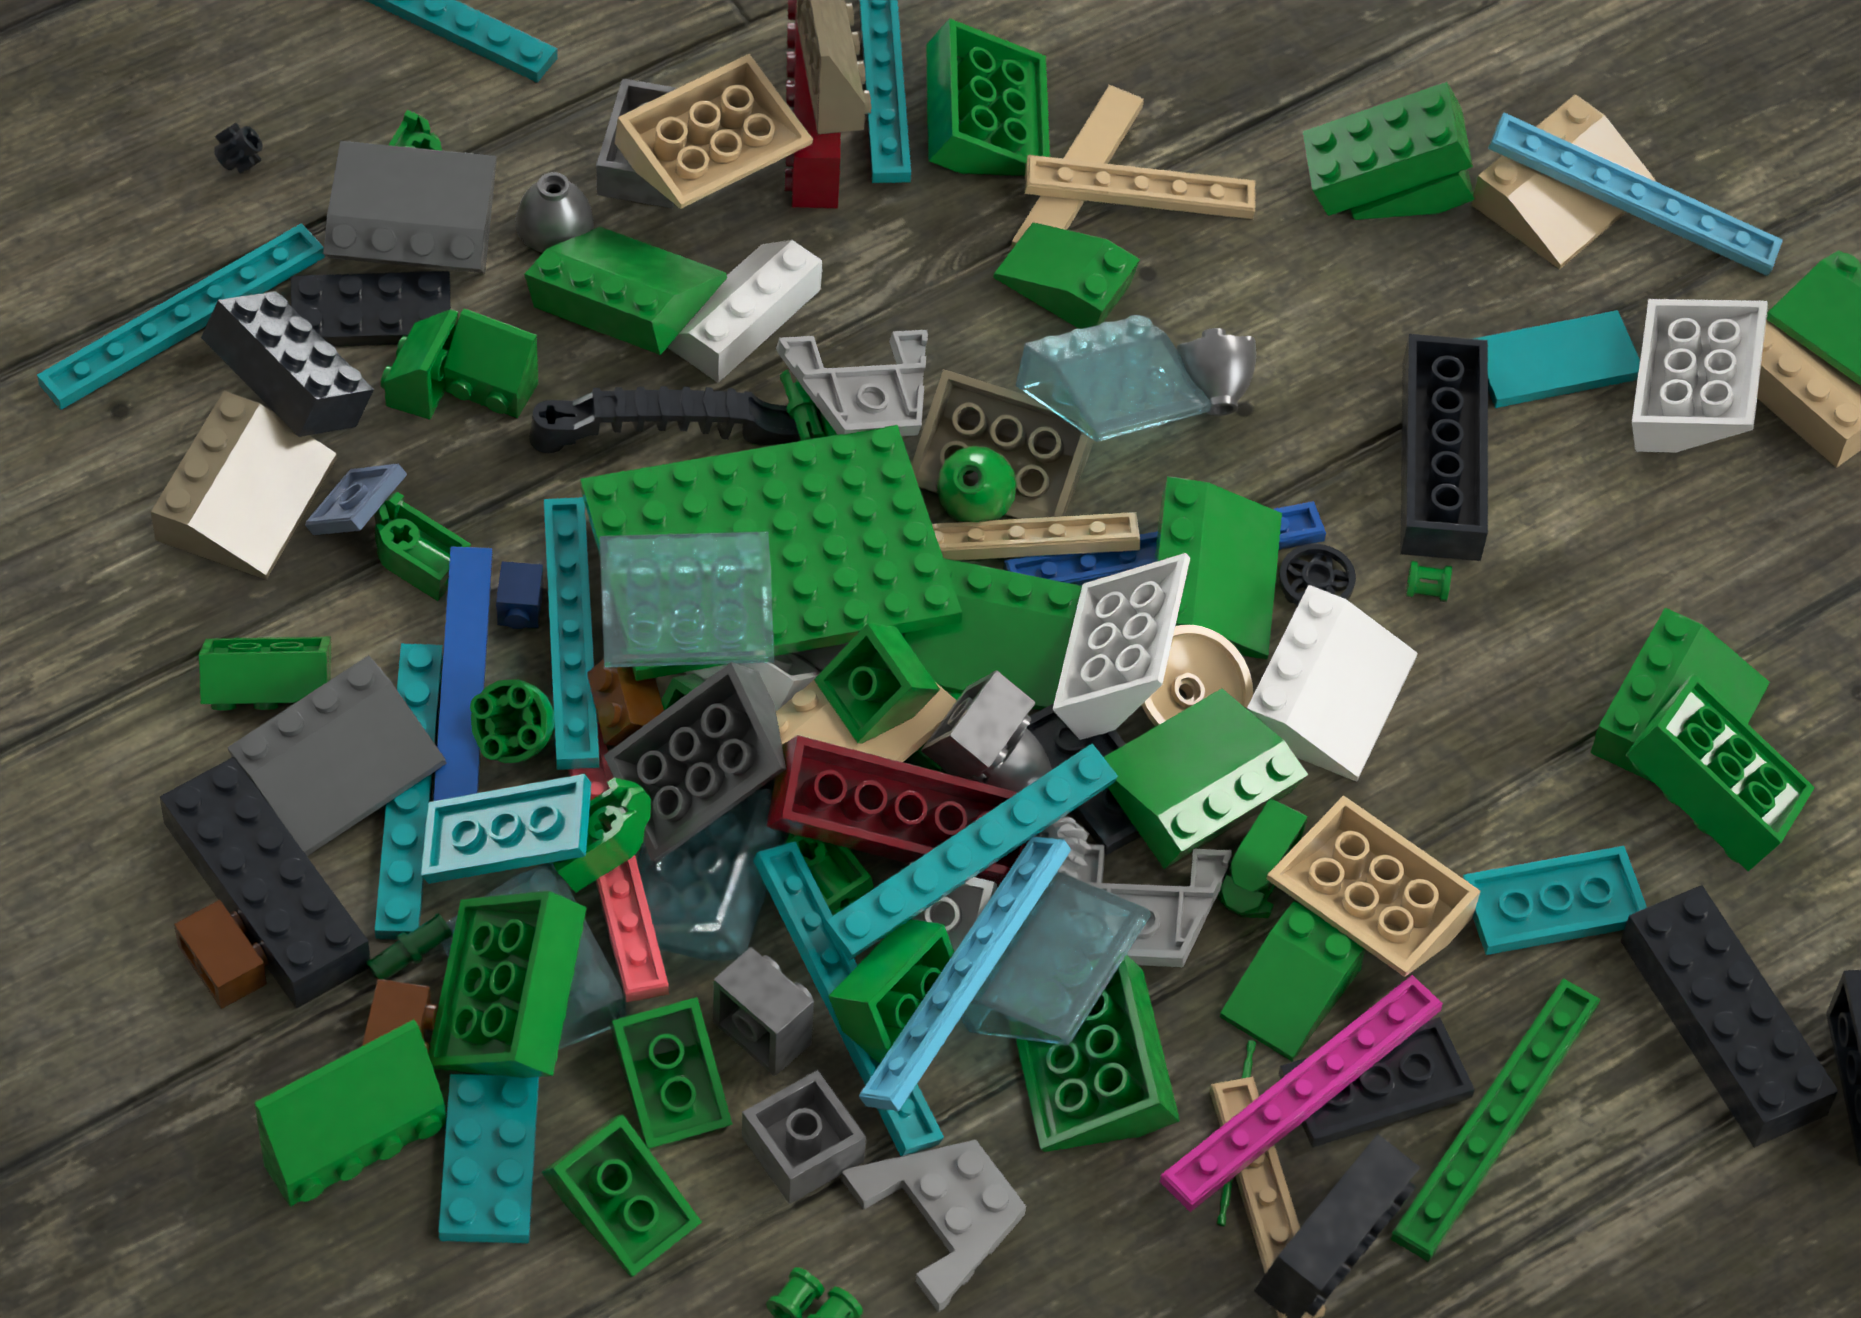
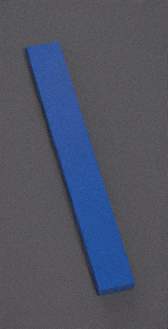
[1004,501,1326,586]
[434,547,493,801]

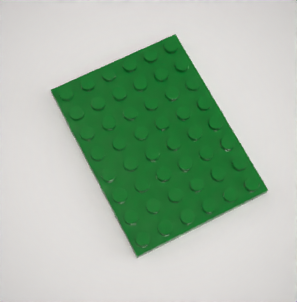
[580,425,962,681]

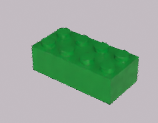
[1303,82,1473,216]

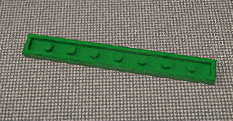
[1390,978,1601,1262]

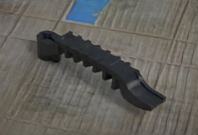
[529,386,800,453]

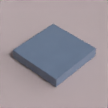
[305,464,407,535]

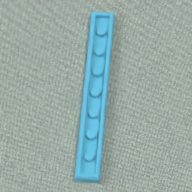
[1488,113,1782,276]
[859,837,1071,1111]

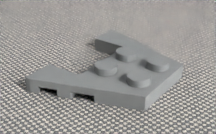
[776,330,928,436]
[1073,844,1232,967]
[842,1140,1026,1312]

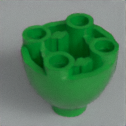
[936,446,1017,522]
[470,679,555,763]

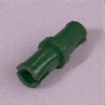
[366,913,453,981]

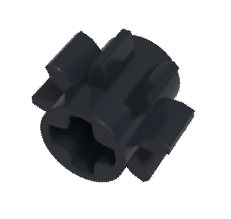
[214,123,263,174]

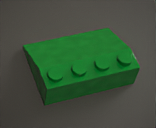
[926,18,1050,176]
[524,227,727,355]
[1766,250,1861,386]
[1154,476,1282,659]
[904,558,1082,710]
[1590,608,1770,783]
[1625,673,1815,872]
[1104,688,1308,869]
[428,891,587,1078]
[1006,951,1180,1152]
[254,1019,446,1207]

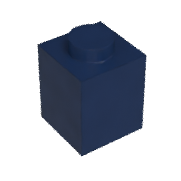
[496,561,544,629]

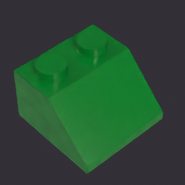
[444,308,538,418]
[381,309,458,420]
[814,623,940,744]

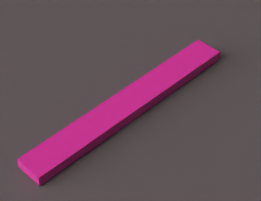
[1160,975,1443,1212]

